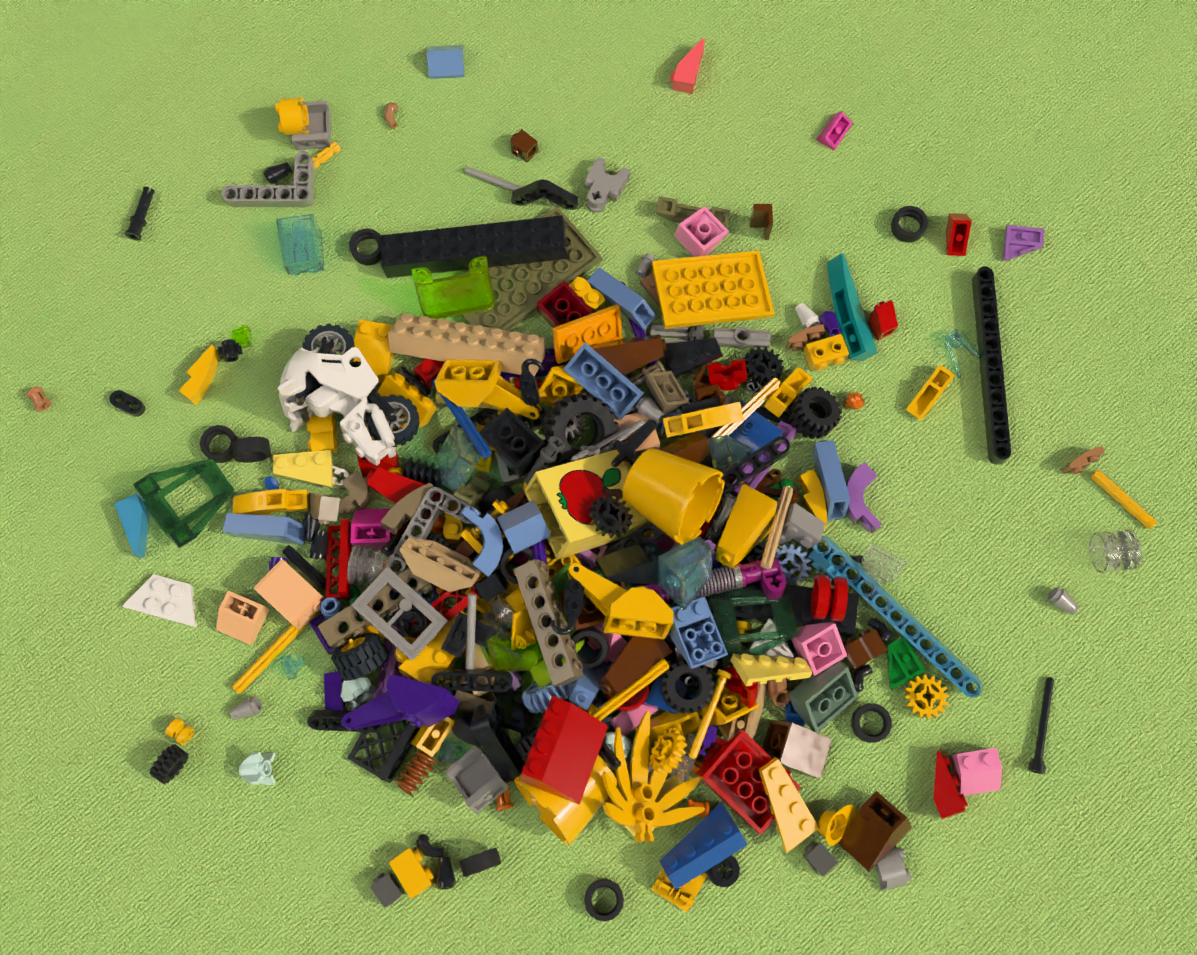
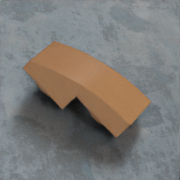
[786,324,825,351]
[1063,446,1105,475]

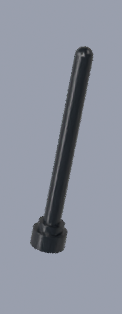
[1028,677,1054,774]

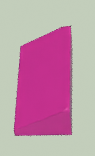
[816,111,853,150]

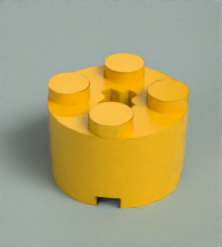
[275,97,309,136]

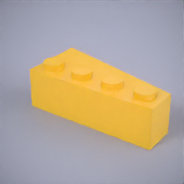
[398,611,467,685]

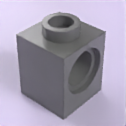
[803,842,838,877]
[370,873,405,908]

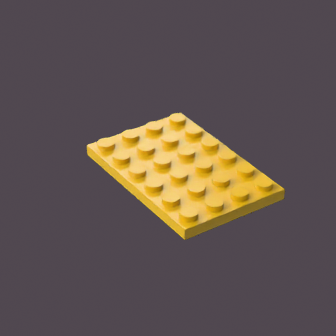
[651,250,775,329]

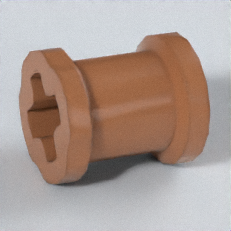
[26,387,52,412]

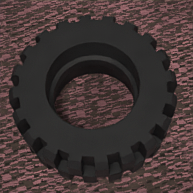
[542,394,619,464]

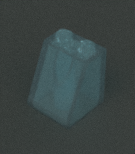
[276,214,324,275]
[437,425,488,492]
[658,536,712,610]

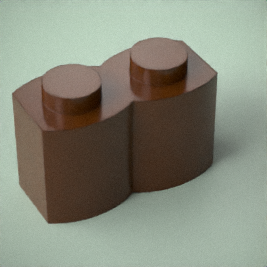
[843,629,888,671]

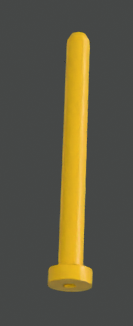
[689,669,732,759]

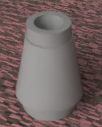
[636,396,665,423]
[1047,587,1079,615]
[230,696,262,720]

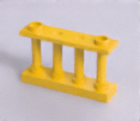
[460,499,552,591]

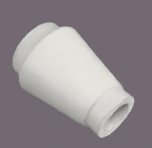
[795,303,820,329]

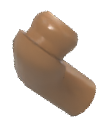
[383,102,398,129]

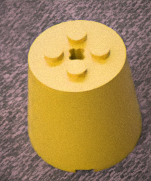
[623,448,724,545]
[514,755,619,845]

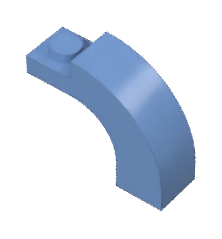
[461,506,503,577]

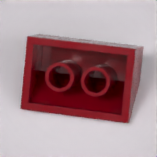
[536,280,594,328]

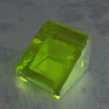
[232,325,252,348]

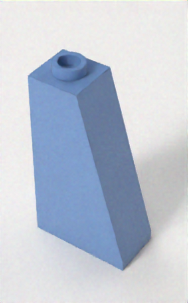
[587,267,657,330]
[813,440,850,521]
[223,513,305,545]
[569,643,612,710]

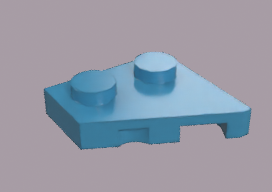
[808,550,841,583]

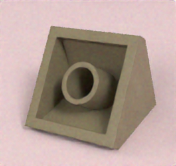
[645,371,689,415]

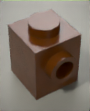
[510,129,539,162]

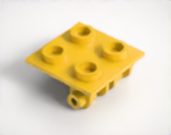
[511,608,538,650]
[651,869,708,912]

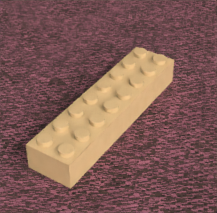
[388,313,545,377]

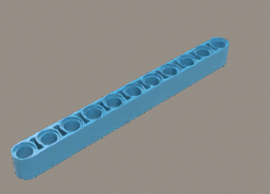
[813,536,982,697]

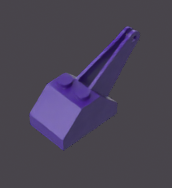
[341,674,459,730]

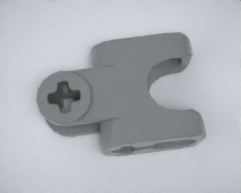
[584,157,630,213]

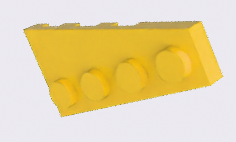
[759,758,819,853]

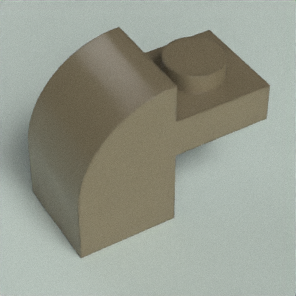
[338,470,371,515]

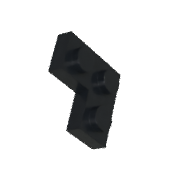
[441,612,497,658]

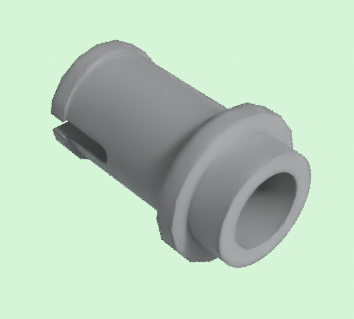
[635,253,655,278]

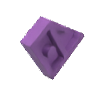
[1002,225,1044,261]

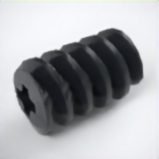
[403,456,446,489]

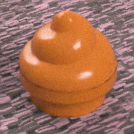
[844,391,865,410]
[430,515,446,534]

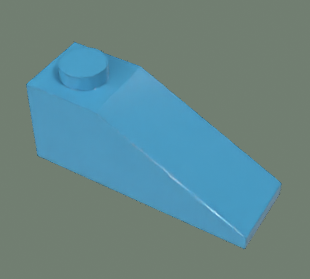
[114,494,150,559]

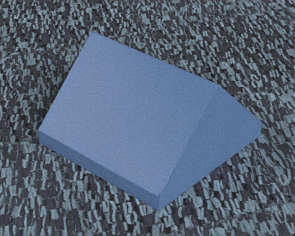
[427,45,464,79]
[497,500,551,554]

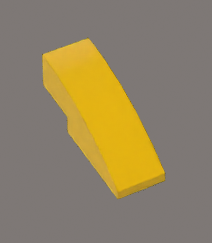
[179,345,220,405]
[906,365,955,421]
[764,367,813,418]
[797,469,827,531]

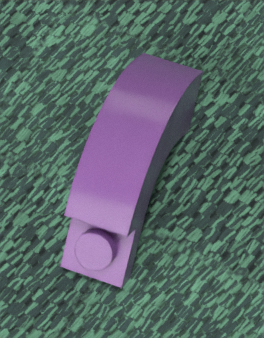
[846,462,882,533]

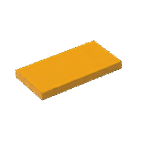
[552,304,622,364]

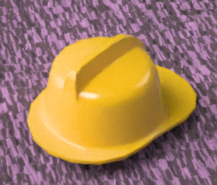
[816,804,858,846]

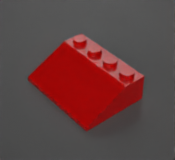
[519,696,608,805]
[695,730,801,835]

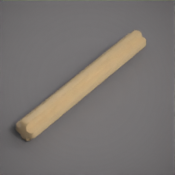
[761,486,793,569]

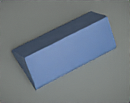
[563,342,644,420]

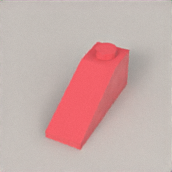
[670,39,705,94]

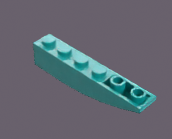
[827,253,877,361]

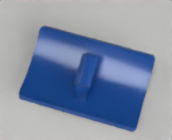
[729,401,783,458]

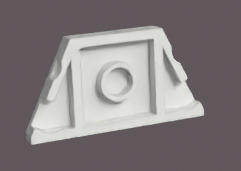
[123,574,197,628]

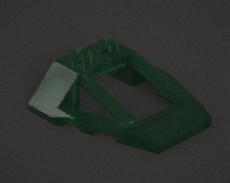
[133,458,235,549]
[707,588,798,668]

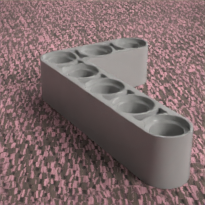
[221,151,315,207]
[387,487,481,575]

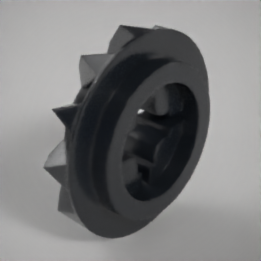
[395,606,428,638]
[707,855,740,887]

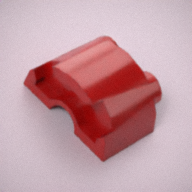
[707,359,747,391]
[724,665,758,709]

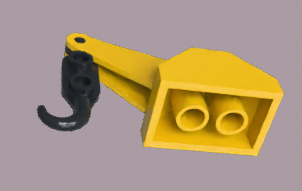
[434,358,544,420]
[551,563,673,640]

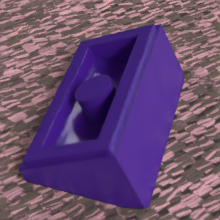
[324,671,346,711]

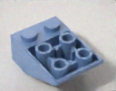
[668,596,728,669]

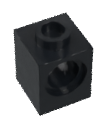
[475,568,510,603]

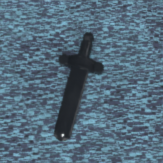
[611,420,657,467]

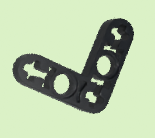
[511,179,578,210]

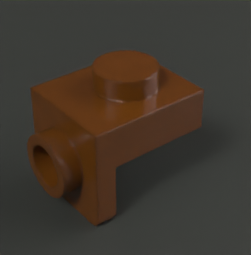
[692,365,711,389]
[695,384,726,406]

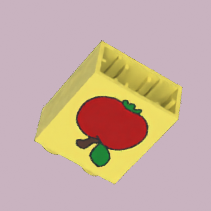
[524,449,649,560]

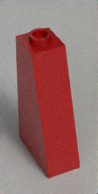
[365,467,441,519]

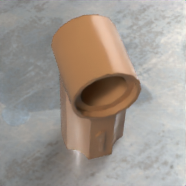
[766,678,790,707]

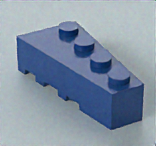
[659,802,748,890]

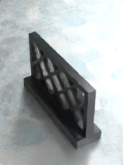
[347,720,420,783]

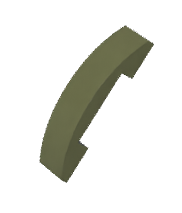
[656,196,730,228]
[453,471,496,507]

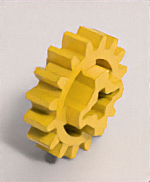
[903,674,949,719]
[649,728,687,775]

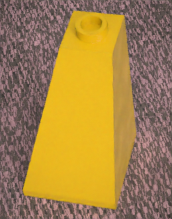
[716,484,777,569]

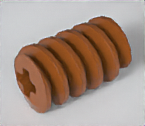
[395,751,438,797]

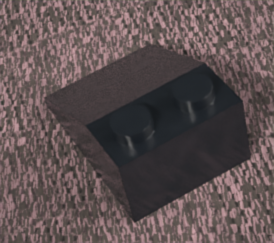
[479,408,547,478]
[595,542,669,585]

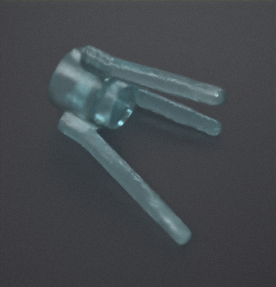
[944,329,979,378]

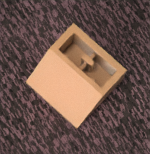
[216,591,270,645]

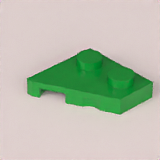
[886,636,926,690]

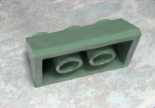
[788,662,858,733]

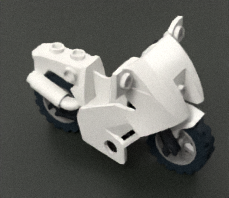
[277,324,419,466]

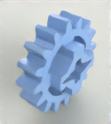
[773,543,812,585]

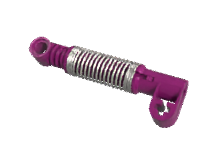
[645,556,786,604]

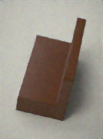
[749,204,773,240]

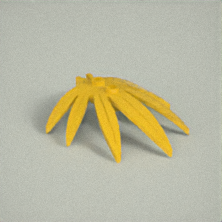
[602,711,705,843]

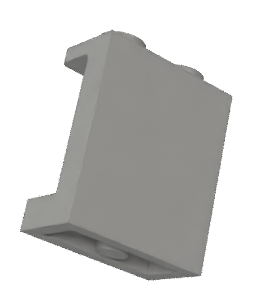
[292,100,331,150]
[445,746,509,815]

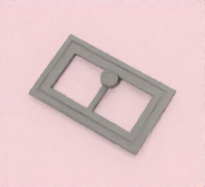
[351,567,449,661]

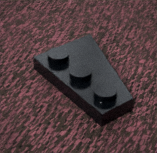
[663,337,723,378]

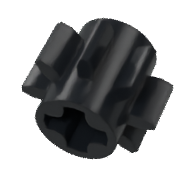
[217,339,243,362]

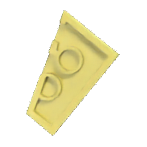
[273,450,333,489]

